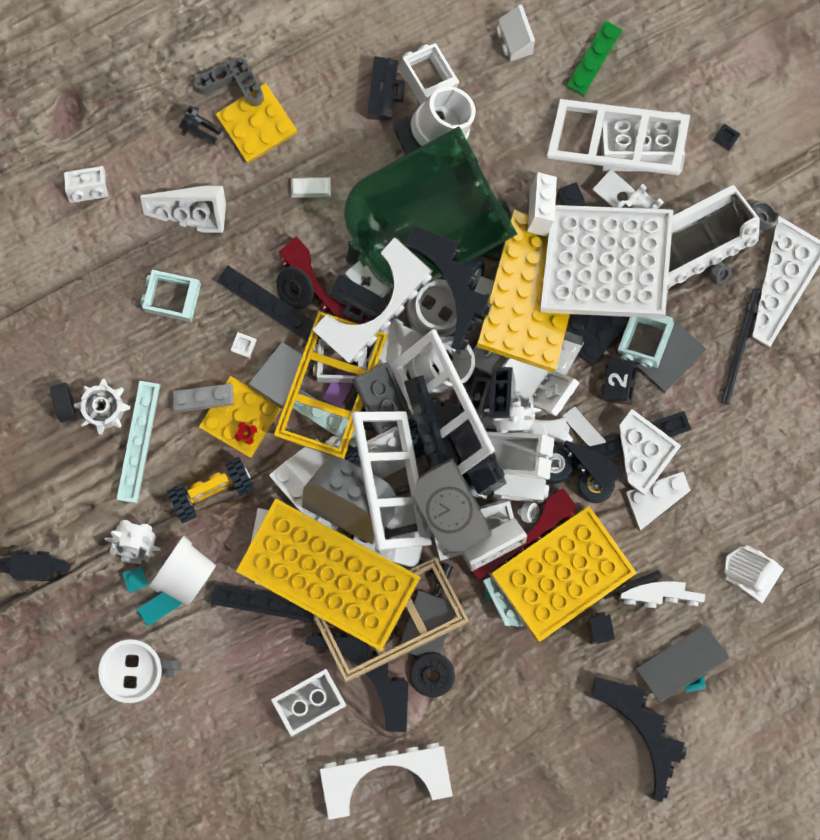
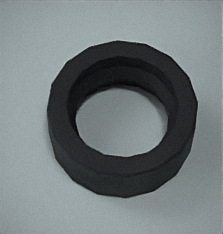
[50,382,77,423]

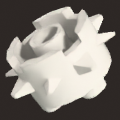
[74,379,130,435]
[484,392,541,433]
[105,520,161,564]

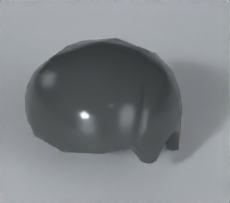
[748,202,779,231]

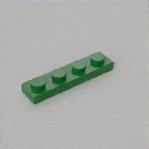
[567,20,623,97]

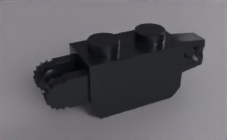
[0,551,70,581]

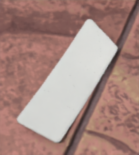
[563,407,606,446]

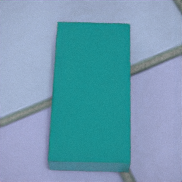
[137,592,183,627]

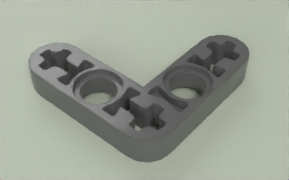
[194,57,264,106]

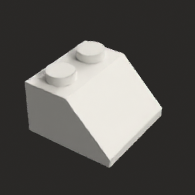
[496,5,535,61]

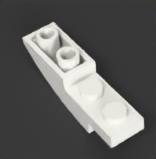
[619,582,705,608]

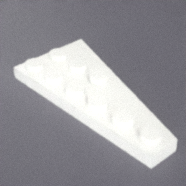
[752,216,820,348]

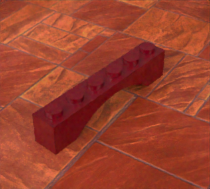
[278,236,372,325]
[464,488,578,582]

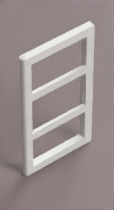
[547,99,690,176]
[389,329,495,474]
[351,411,432,551]

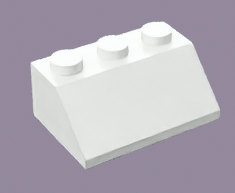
[375,505,422,568]
[460,518,527,572]

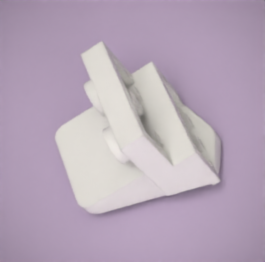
[725,545,784,603]

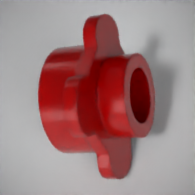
[234,422,257,445]

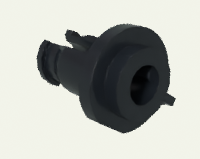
[178,106,223,145]

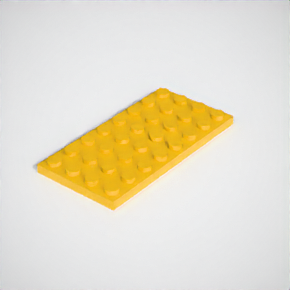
[476,210,570,373]
[236,498,421,651]

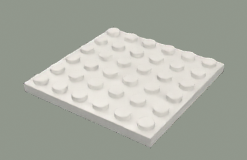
[541,205,673,318]

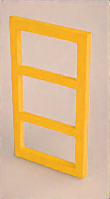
[274,311,388,459]

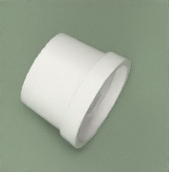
[411,87,476,155]
[406,279,457,336]
[408,334,475,394]
[149,536,216,606]
[99,640,162,703]

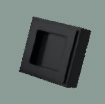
[713,123,741,151]

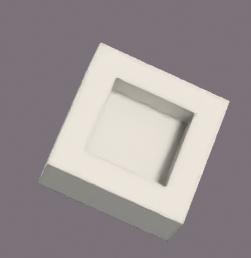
[230,332,257,359]

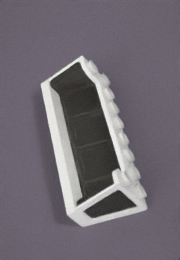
[667,185,760,290]

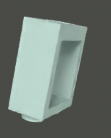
[141,270,201,323]
[618,316,674,368]

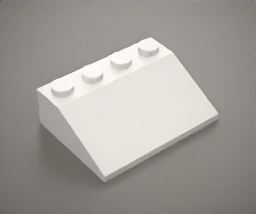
[601,112,685,172]
[269,439,338,530]

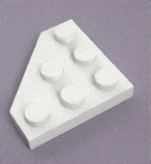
[619,409,681,495]

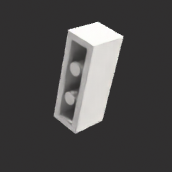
[527,172,557,236]

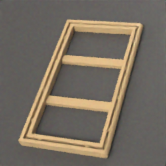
[314,557,469,683]

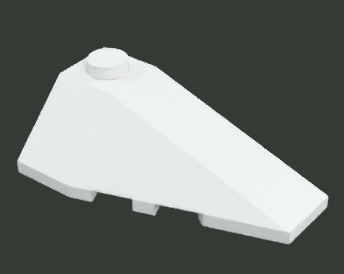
[140,186,226,233]

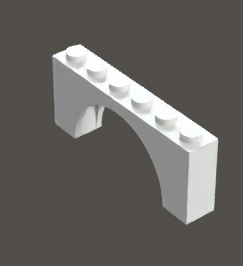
[313,238,433,363]
[320,743,453,820]

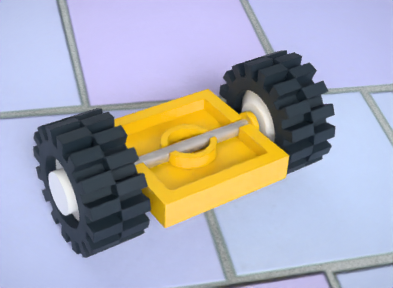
[167,457,255,524]

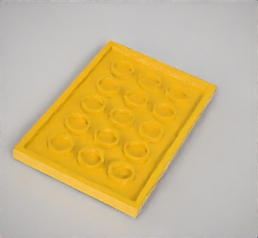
[490,506,637,643]

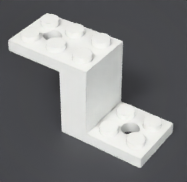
[473,346,579,416]

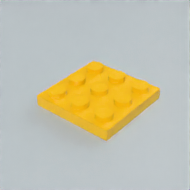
[216,83,298,164]
[199,376,281,459]

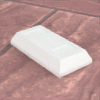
[291,177,331,198]

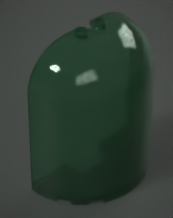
[344,126,518,289]

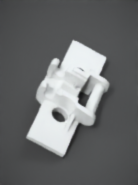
[593,169,681,242]

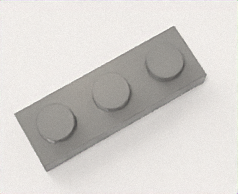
[173,384,234,413]

